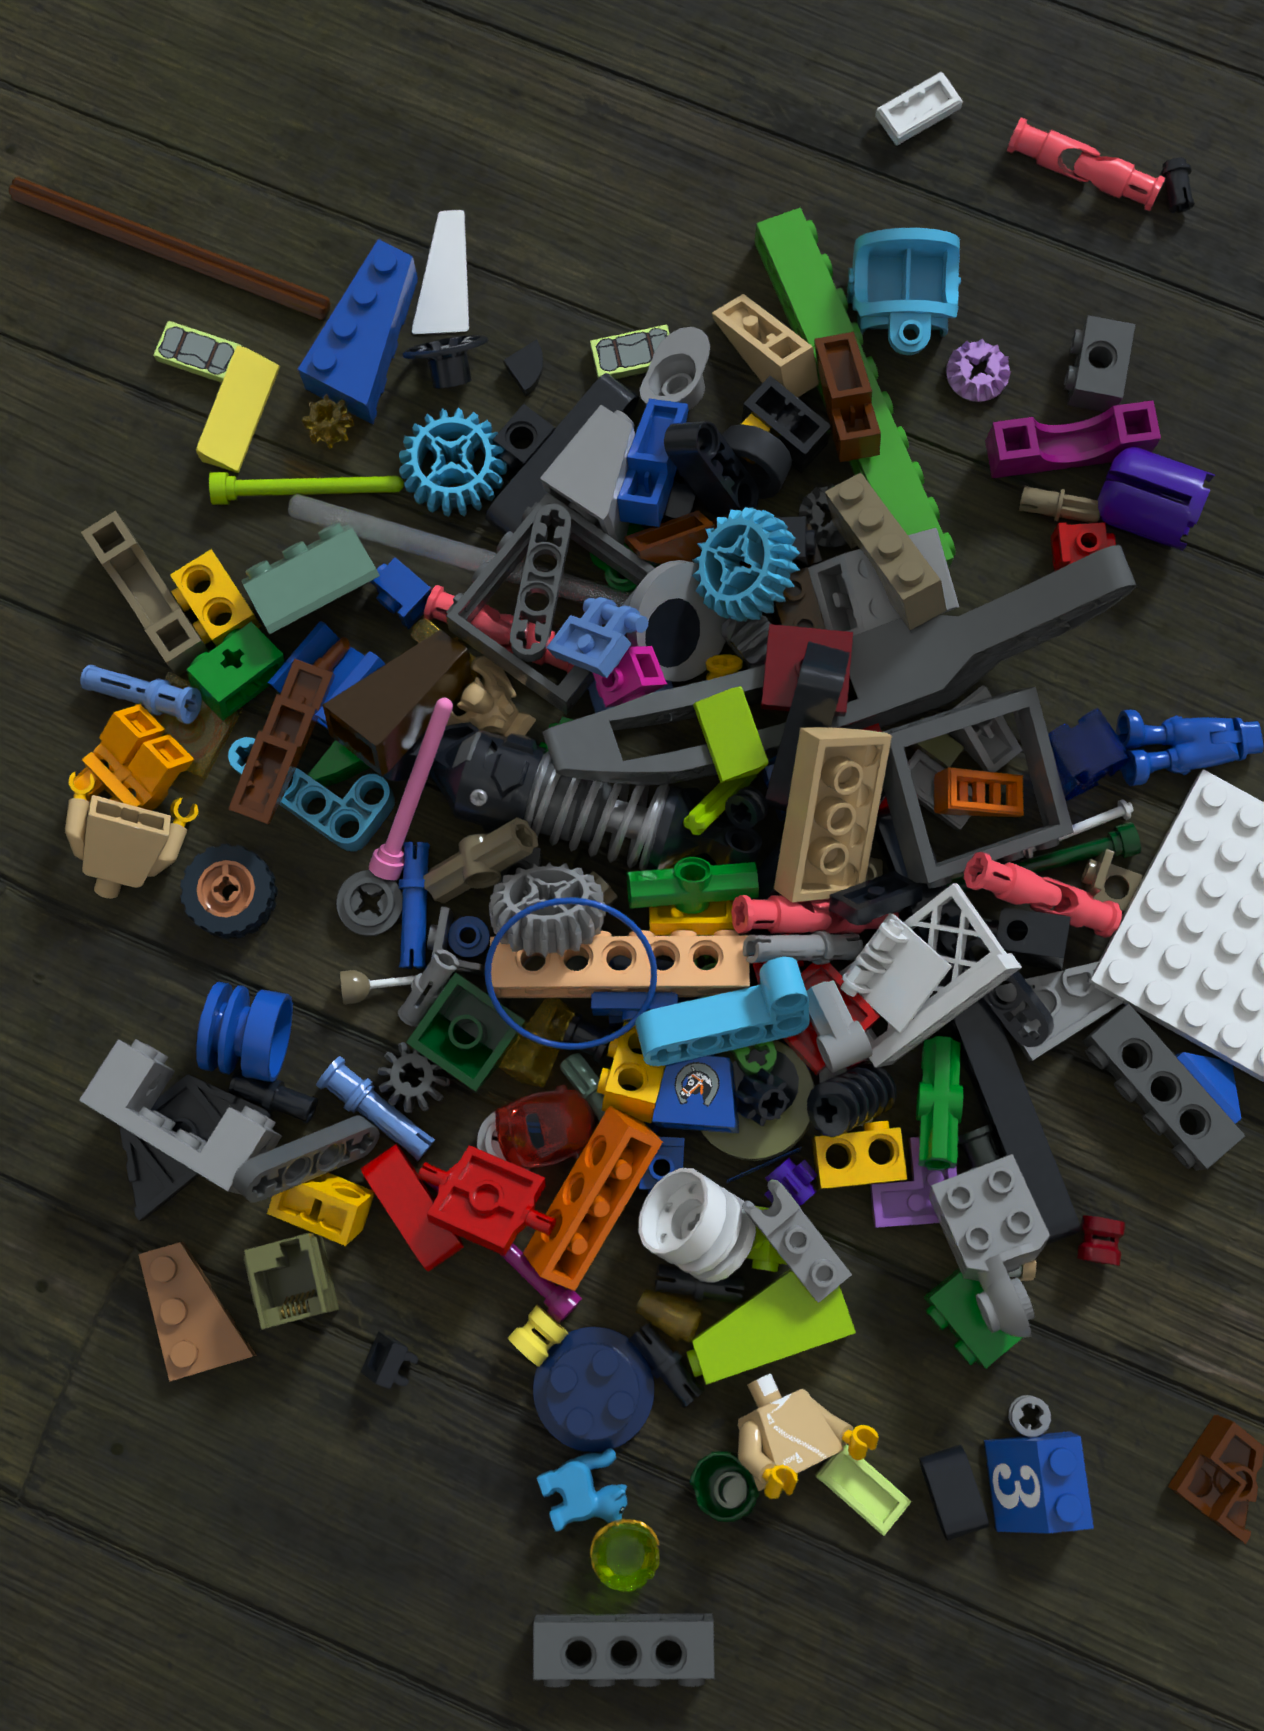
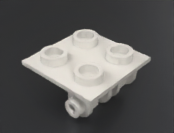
[841,913,952,1033]

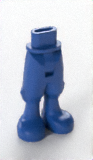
[1116,710,1264,786]

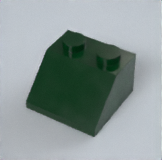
[406,972,530,1092]

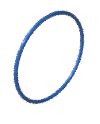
[485,898,657,1049]

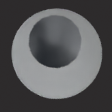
[626,560,728,682]

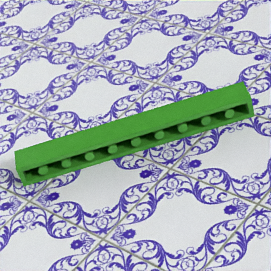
[755,207,956,569]

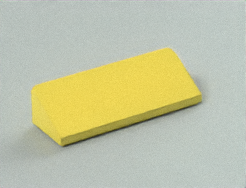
[196,345,280,473]

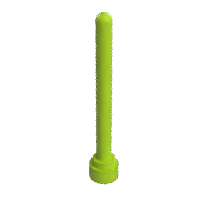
[209,472,404,505]

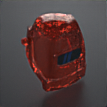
[495,1085,595,1169]

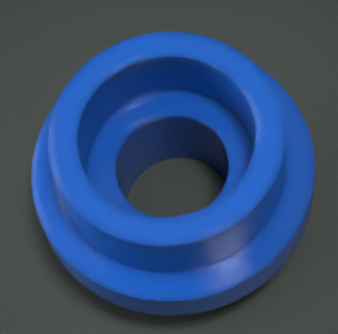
[448,916,490,958]

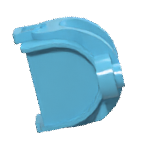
[847,228,961,355]

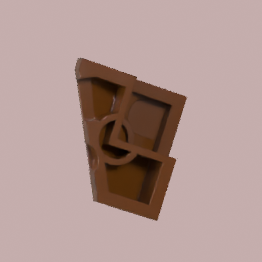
[1168,1414,1264,1544]

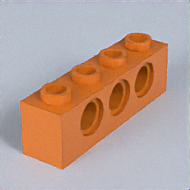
[523,1106,663,1291]

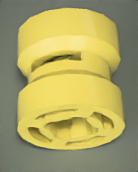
[508,1305,569,1367]

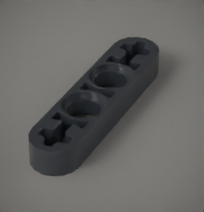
[938,901,1054,1047]

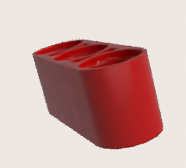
[361,1144,464,1272]

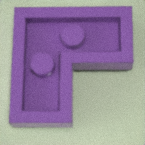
[870,1137,957,1228]

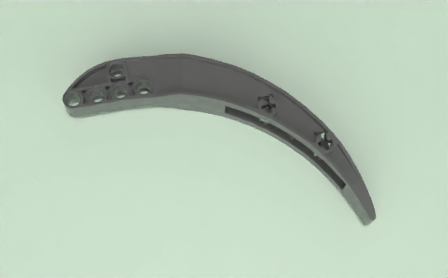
[542,545,1137,785]

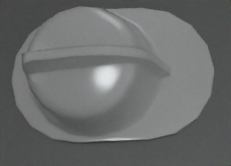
[640,327,710,410]

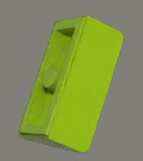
[693,686,768,783]

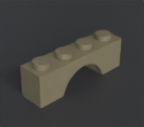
[825,473,947,630]
[81,511,210,677]

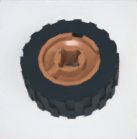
[180,844,278,939]

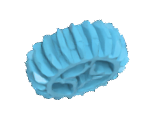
[399,408,507,517]
[692,507,800,622]

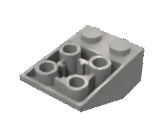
[808,528,959,636]

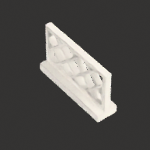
[839,884,1022,1068]

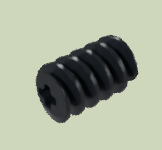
[807,1063,897,1137]

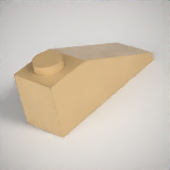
[712,294,819,398]

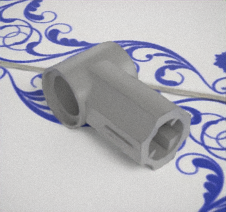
[806,980,873,1073]

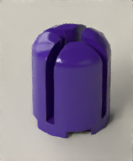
[1098,447,1215,551]

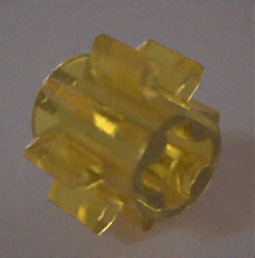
[302,394,354,449]

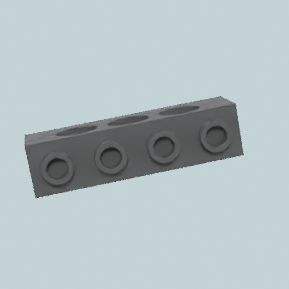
[1082,1004,1245,1171]
[533,1614,714,1687]

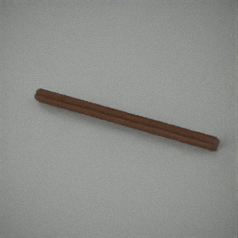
[9,177,331,319]

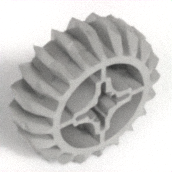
[489,862,606,958]

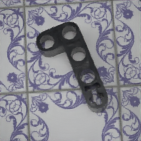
[765,641,850,812]

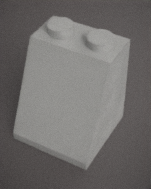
[540,405,635,546]

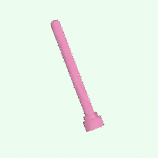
[369,698,453,880]

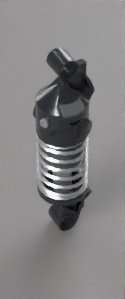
[383,722,762,871]

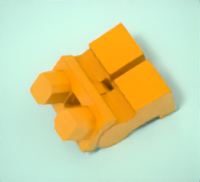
[74,704,194,811]

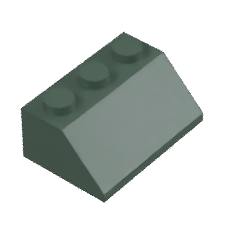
[241,522,380,634]

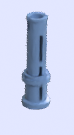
[80,664,202,724]
[316,1056,435,1161]

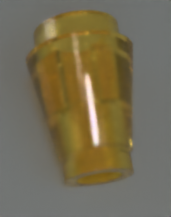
[636,1289,704,1342]

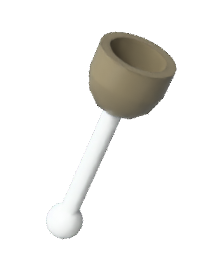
[340,970,434,1005]

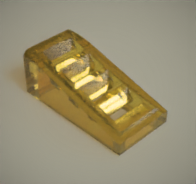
[499,998,575,1088]

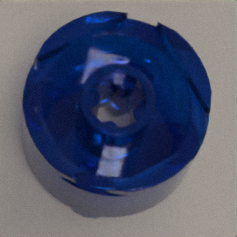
[1048,708,1131,801]

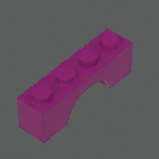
[985,400,1161,479]

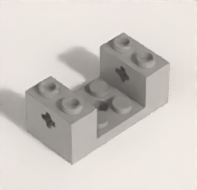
[79,1039,282,1194]

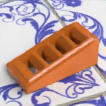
[934,767,1024,817]

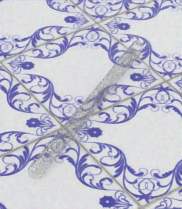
[288,494,632,607]

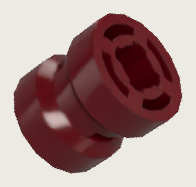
[1077,1215,1125,1266]

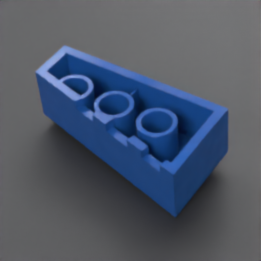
[298,239,418,424]

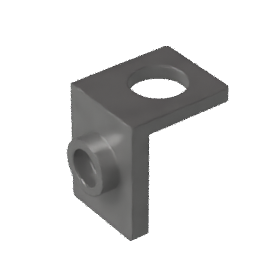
[427,907,485,976]

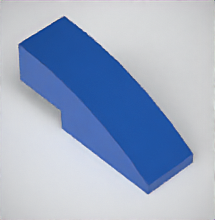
[617,398,689,527]

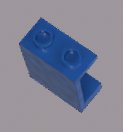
[268,621,386,730]

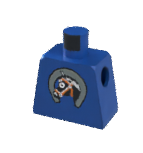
[652,1054,739,1134]

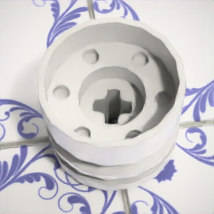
[638,1168,756,1283]

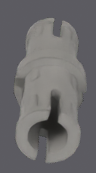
[398,949,459,1027]

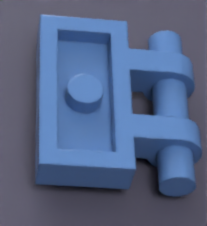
[546,597,649,678]

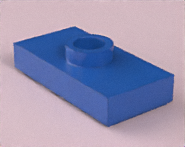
[591,992,678,1023]

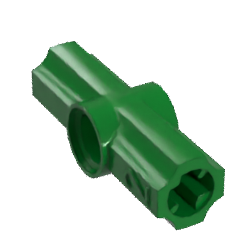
[627,857,759,914]
[916,1036,963,1171]

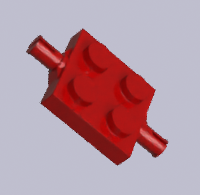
[418,1145,556,1256]

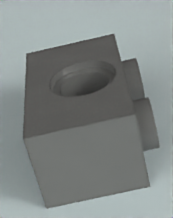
[1063,315,1136,412]

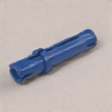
[399,842,430,969]

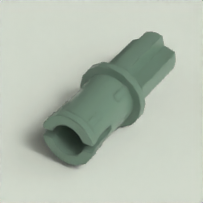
[560,1053,605,1121]

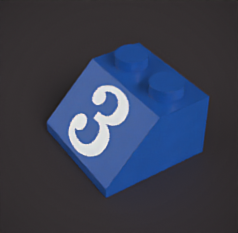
[984,1431,1094,1533]

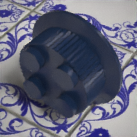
[533,1327,654,1452]

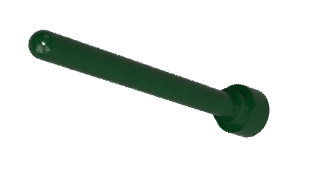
[946,822,1141,893]

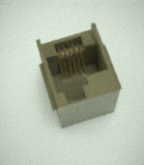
[243,1233,339,1329]

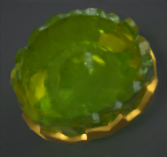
[590,1519,660,1592]

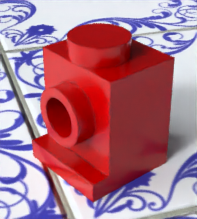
[1050,522,1116,572]

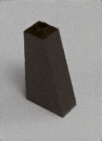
[323,630,472,776]

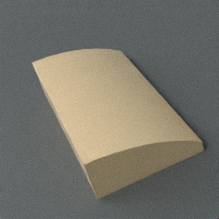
[774,727,892,902]

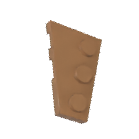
[138,1242,257,1382]

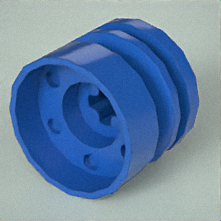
[196,982,293,1082]

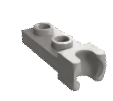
[742,1179,852,1303]

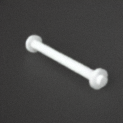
[1023,799,1134,859]

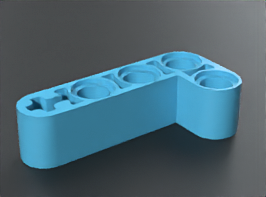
[228,737,395,851]
[635,957,809,1066]

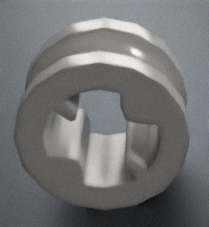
[1008,1395,1051,1437]

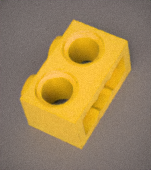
[170,549,261,647]
[597,1022,666,1123]
[812,1121,907,1190]
[267,1173,375,1246]

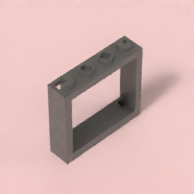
[446,492,655,715]
[883,687,1074,888]

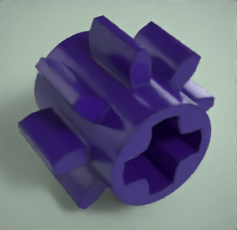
[764,1158,818,1206]

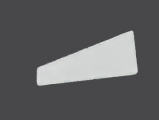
[412,210,469,334]

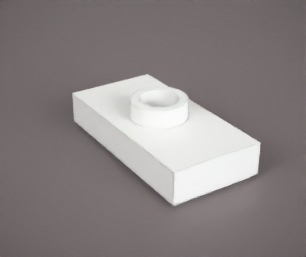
[876,72,963,146]

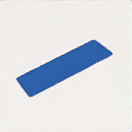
[726,1147,802,1184]

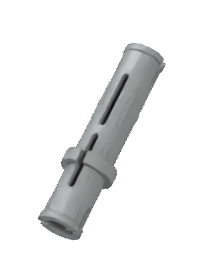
[743,931,863,965]

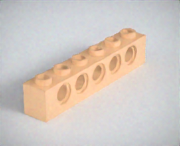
[490,930,750,998]

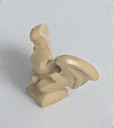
[446,655,536,737]

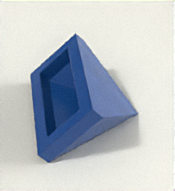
[1175,1052,1242,1124]

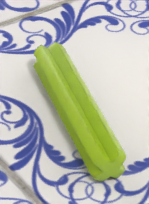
[684,774,757,835]

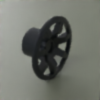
[402,335,488,388]

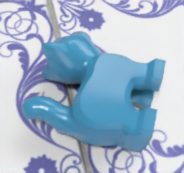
[537,1448,627,1532]

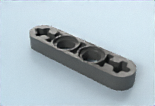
[510,504,571,662]
[233,1115,379,1203]

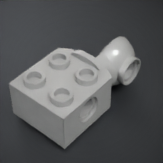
[929,1154,1050,1337]

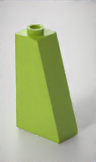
[686,1269,856,1384]

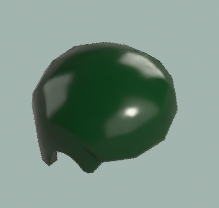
[690,1452,760,1522]

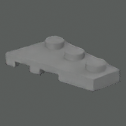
[995,961,1124,1062]

